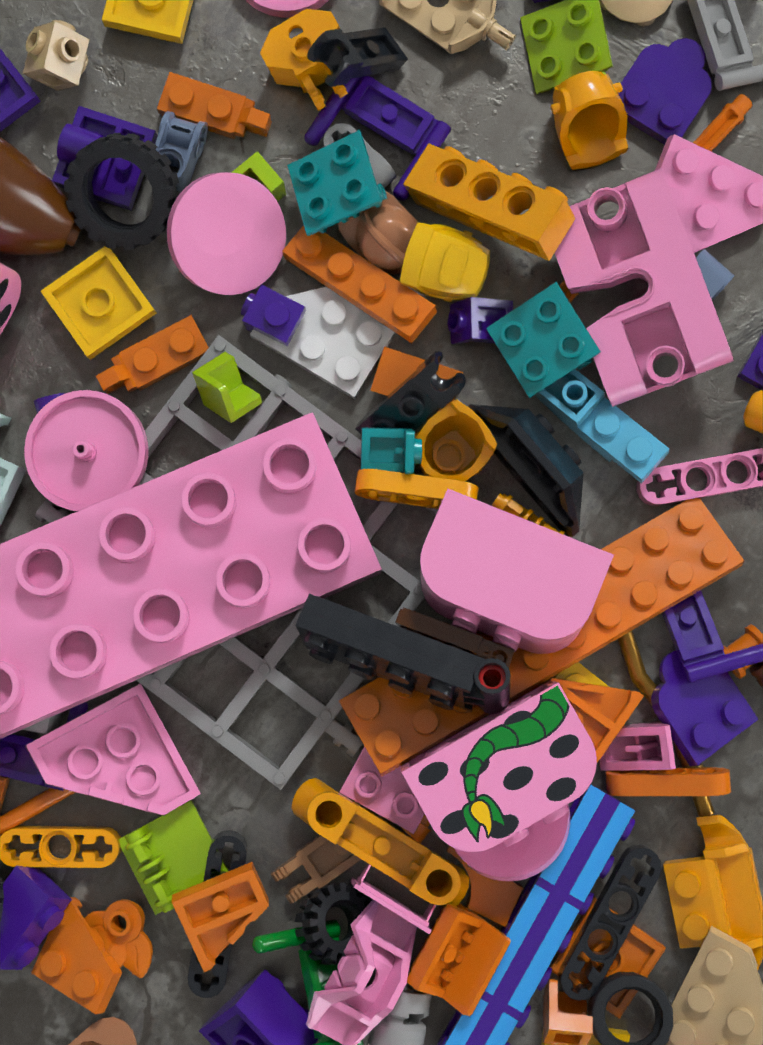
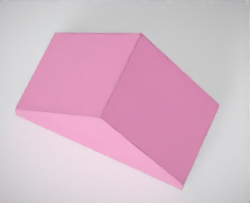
[599,721,676,771]

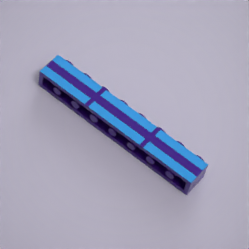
[436,784,635,1045]

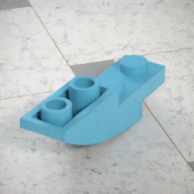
[535,369,670,484]

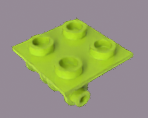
[520,0,613,94]
[119,800,228,915]

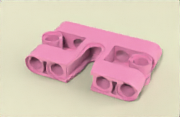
[555,168,734,407]

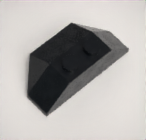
[468,404,584,538]

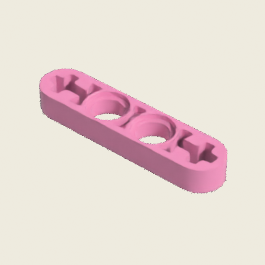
[636,448,763,506]

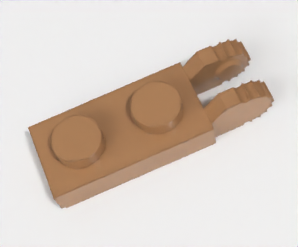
[271,805,372,904]

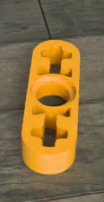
[355,469,478,509]
[0,826,122,868]

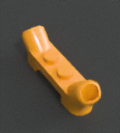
[291,778,469,908]

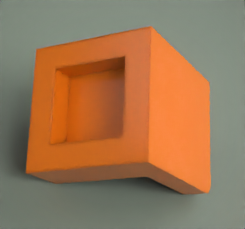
[543,979,593,1045]

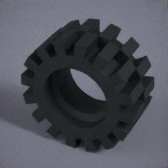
[295,883,369,965]

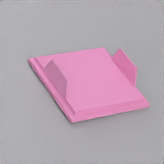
[350,863,436,934]

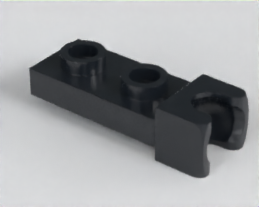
[307,27,408,87]
[355,351,466,434]

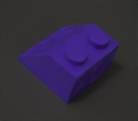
[199,969,318,1045]

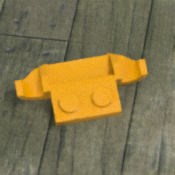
[663,815,763,970]

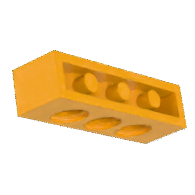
[403,143,575,261]

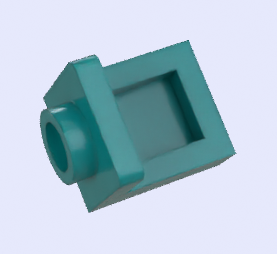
[360,428,422,474]

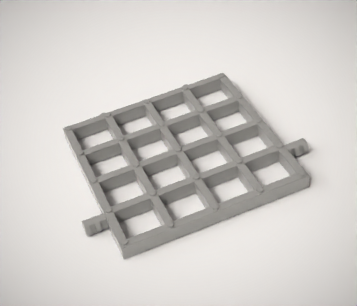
[35,335,439,790]

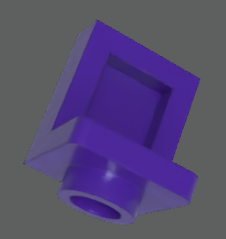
[241,284,306,346]

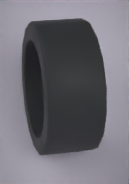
[588,972,674,1045]

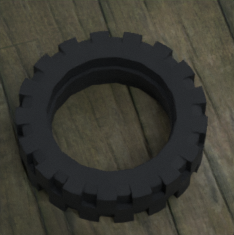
[64,133,180,250]

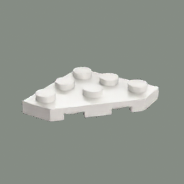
[250,287,396,400]

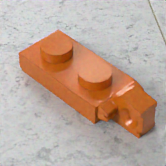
[157,72,272,139]
[96,315,209,394]

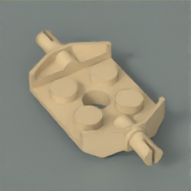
[379,0,516,54]

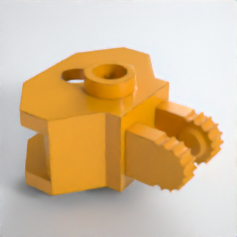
[260,9,348,111]

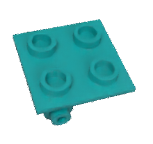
[287,130,387,236]
[486,282,601,398]

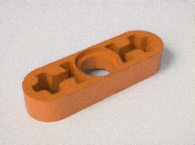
[605,767,731,796]

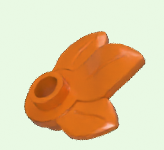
[84,899,153,978]

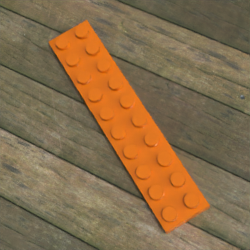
[339,498,745,777]

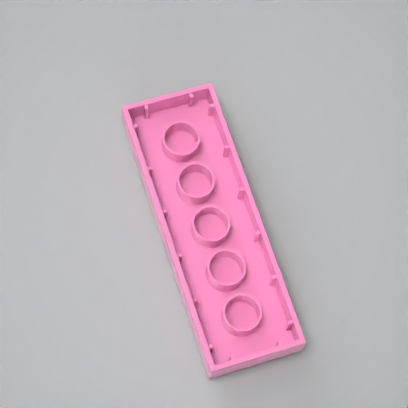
[0,412,382,739]

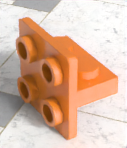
[407,903,511,1016]

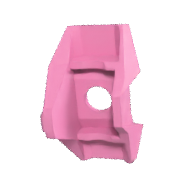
[306,900,417,1045]

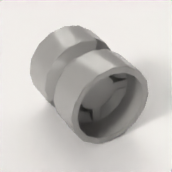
[368,983,432,1045]

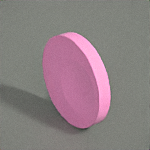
[167,172,286,295]
[24,390,149,511]
[454,804,570,881]

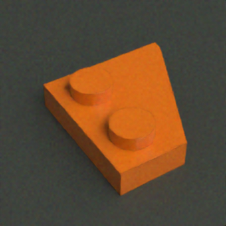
[548,678,644,763]
[172,862,269,972]
[31,897,122,1014]

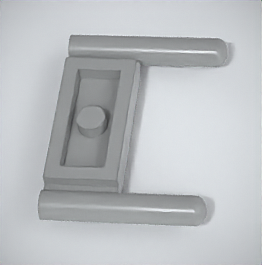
[687,0,763,91]

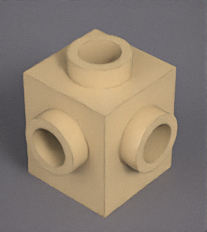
[23,20,90,91]

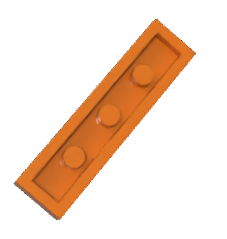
[282,225,437,344]

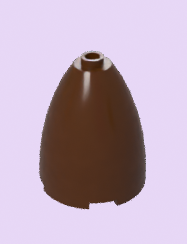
[0,137,81,255]

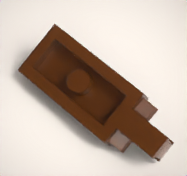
[395,607,514,668]

